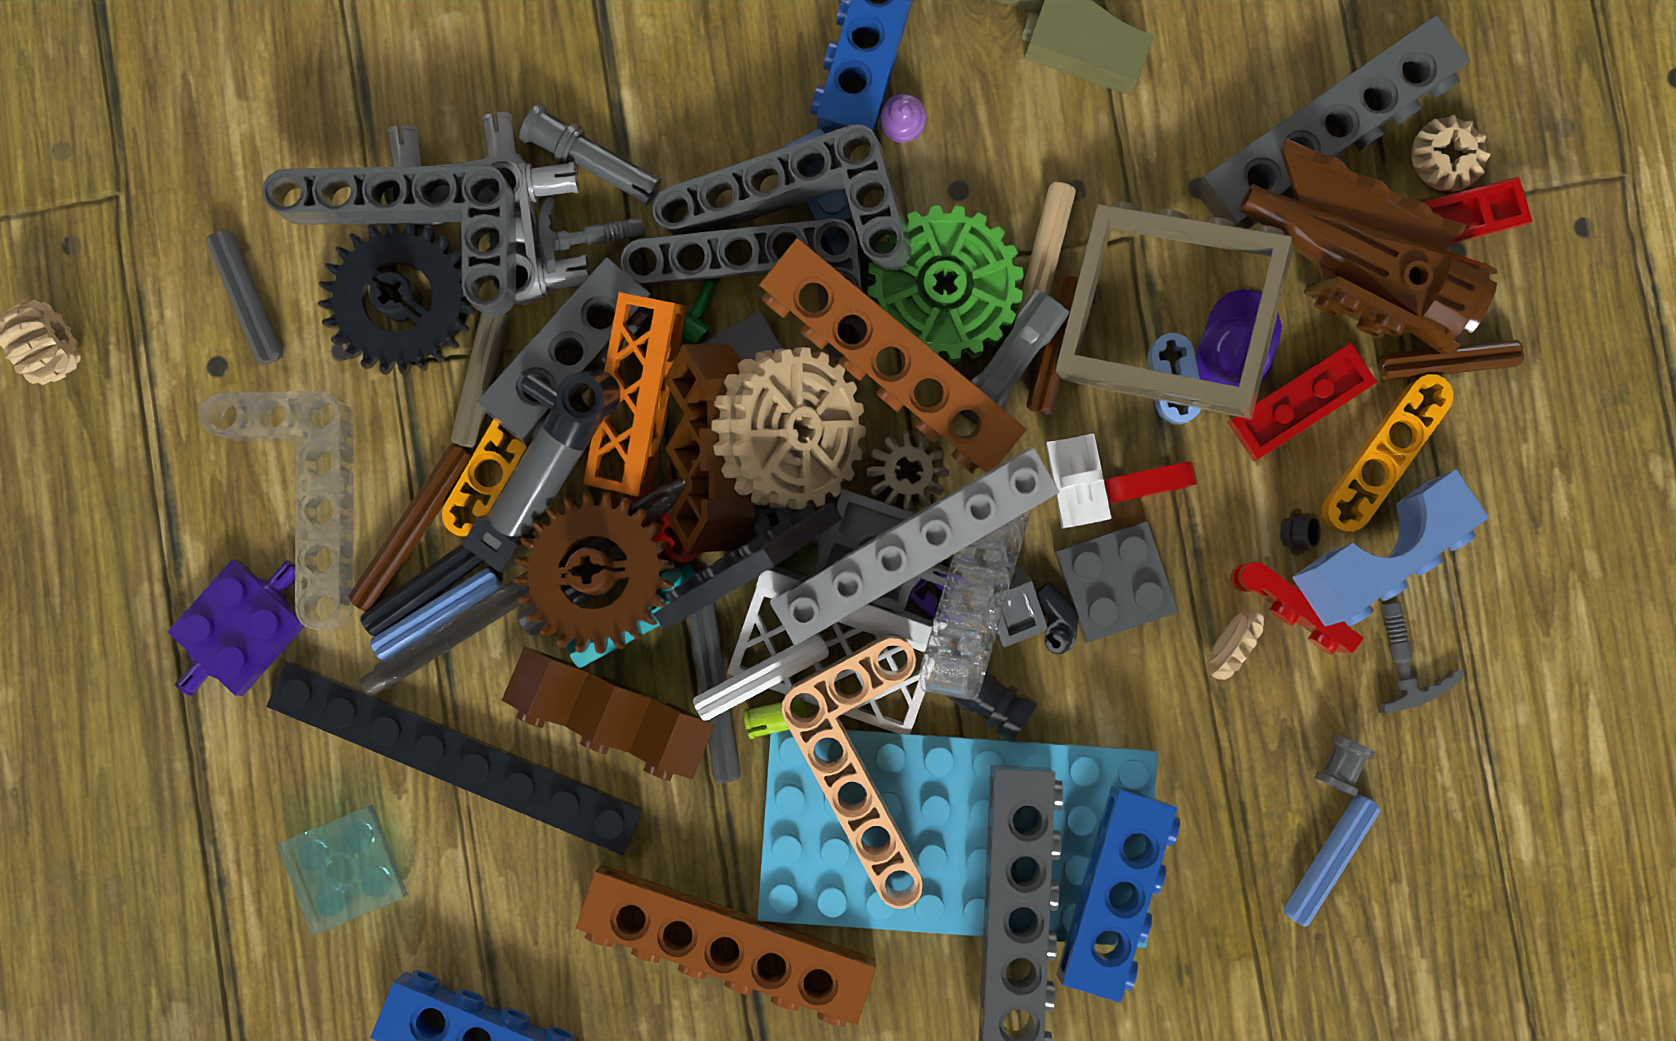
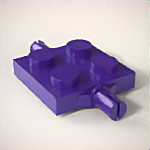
[167,559,307,697]

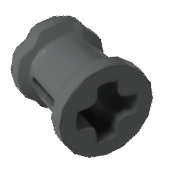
[1314,734,1376,797]

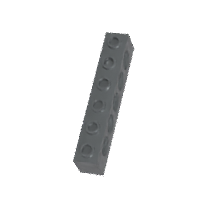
[1194,15,1471,229]
[978,765,1063,1041]

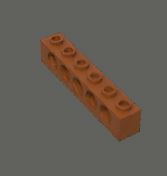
[759,238,1027,474]
[575,865,877,1027]

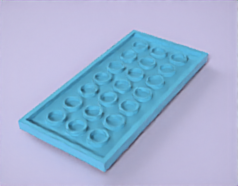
[757,729,1158,948]

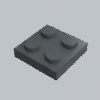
[1054,521,1179,643]

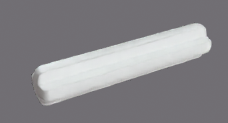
[693,634,829,721]

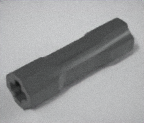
[959,289,1070,425]

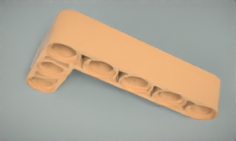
[782,634,923,909]

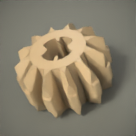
[0,299,81,385]

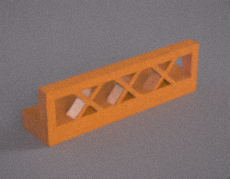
[583,292,688,496]

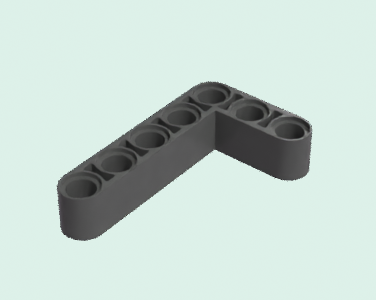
[652,124,912,271]
[262,165,516,317]
[621,218,866,360]

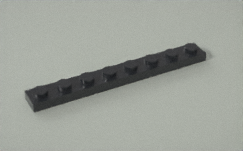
[266,662,644,856]

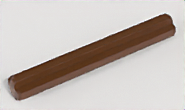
[348,444,473,612]

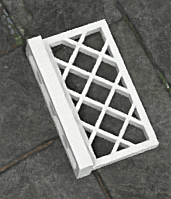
[727,565,948,734]

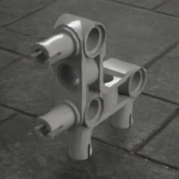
[384,112,590,305]

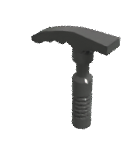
[538,196,644,274]
[1377,602,1465,713]

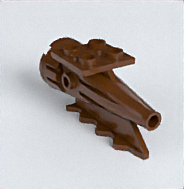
[1239,139,1497,354]

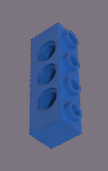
[810,0,913,147]
[1056,785,1180,1003]
[370,970,576,1041]

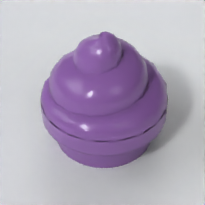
[879,94,927,143]

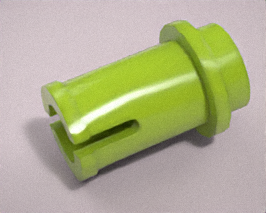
[744,698,808,739]

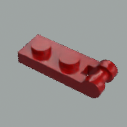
[1230,562,1364,655]

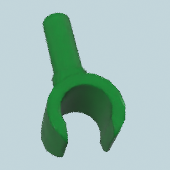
[682,280,716,344]

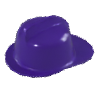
[1195,289,1282,387]

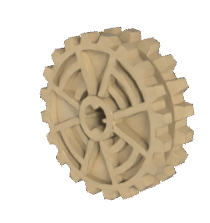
[712,347,866,509]

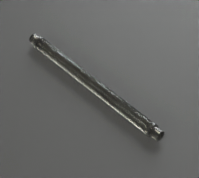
[359,477,686,697]

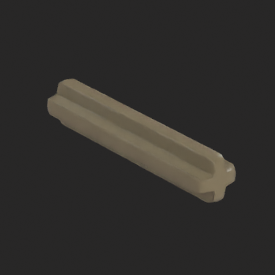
[450,313,509,448]

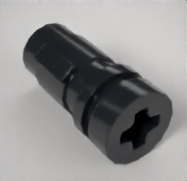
[934,651,1038,742]

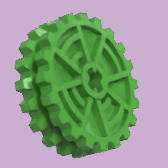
[867,205,1024,366]

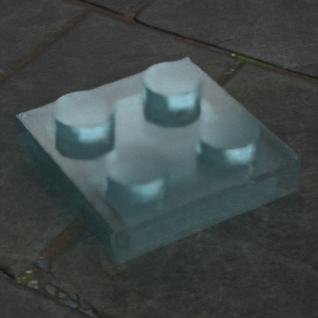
[277,805,408,936]

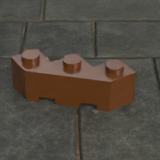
[664,344,755,554]
[502,646,715,781]

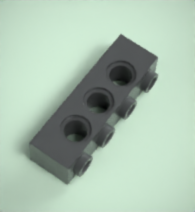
[477,257,653,448]

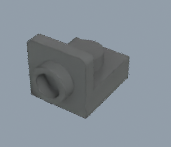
[975,564,1048,648]

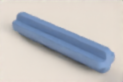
[370,568,503,661]
[1284,794,1381,927]

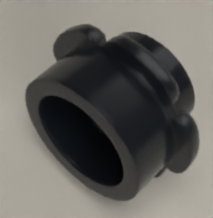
[1280,508,1321,556]

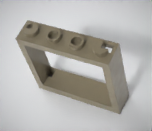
[1055,201,1293,419]

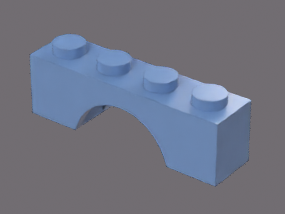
[1292,469,1489,626]

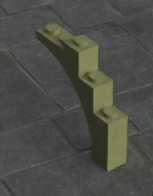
[996,0,1154,95]

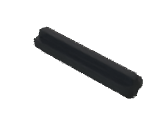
[360,544,485,636]

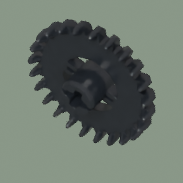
[317,223,476,376]

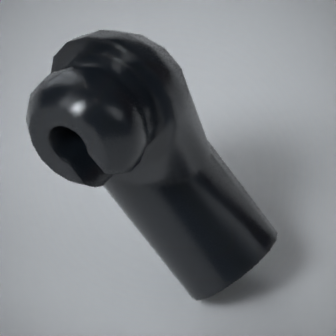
[1036,581,1079,655]

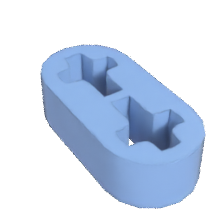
[1147,333,1201,425]

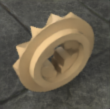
[1411,115,1491,192]
[1208,609,1264,680]

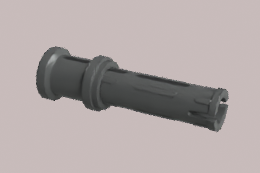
[519,103,661,205]

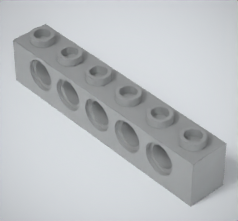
[770,447,1060,646]

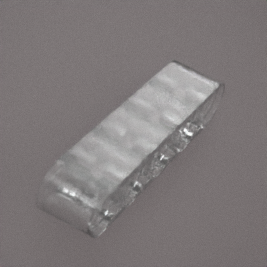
[920,474,1031,700]

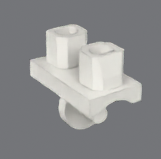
[1045,433,1111,528]

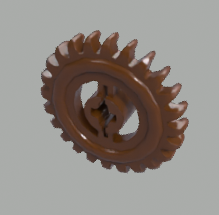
[513,492,675,654]

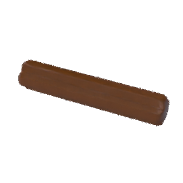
[1026,276,1079,415]
[1379,340,1524,380]

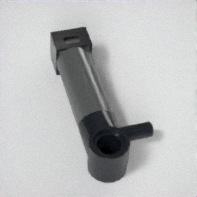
[462,370,620,573]

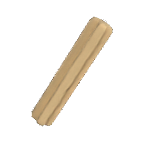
[1017,182,1076,314]

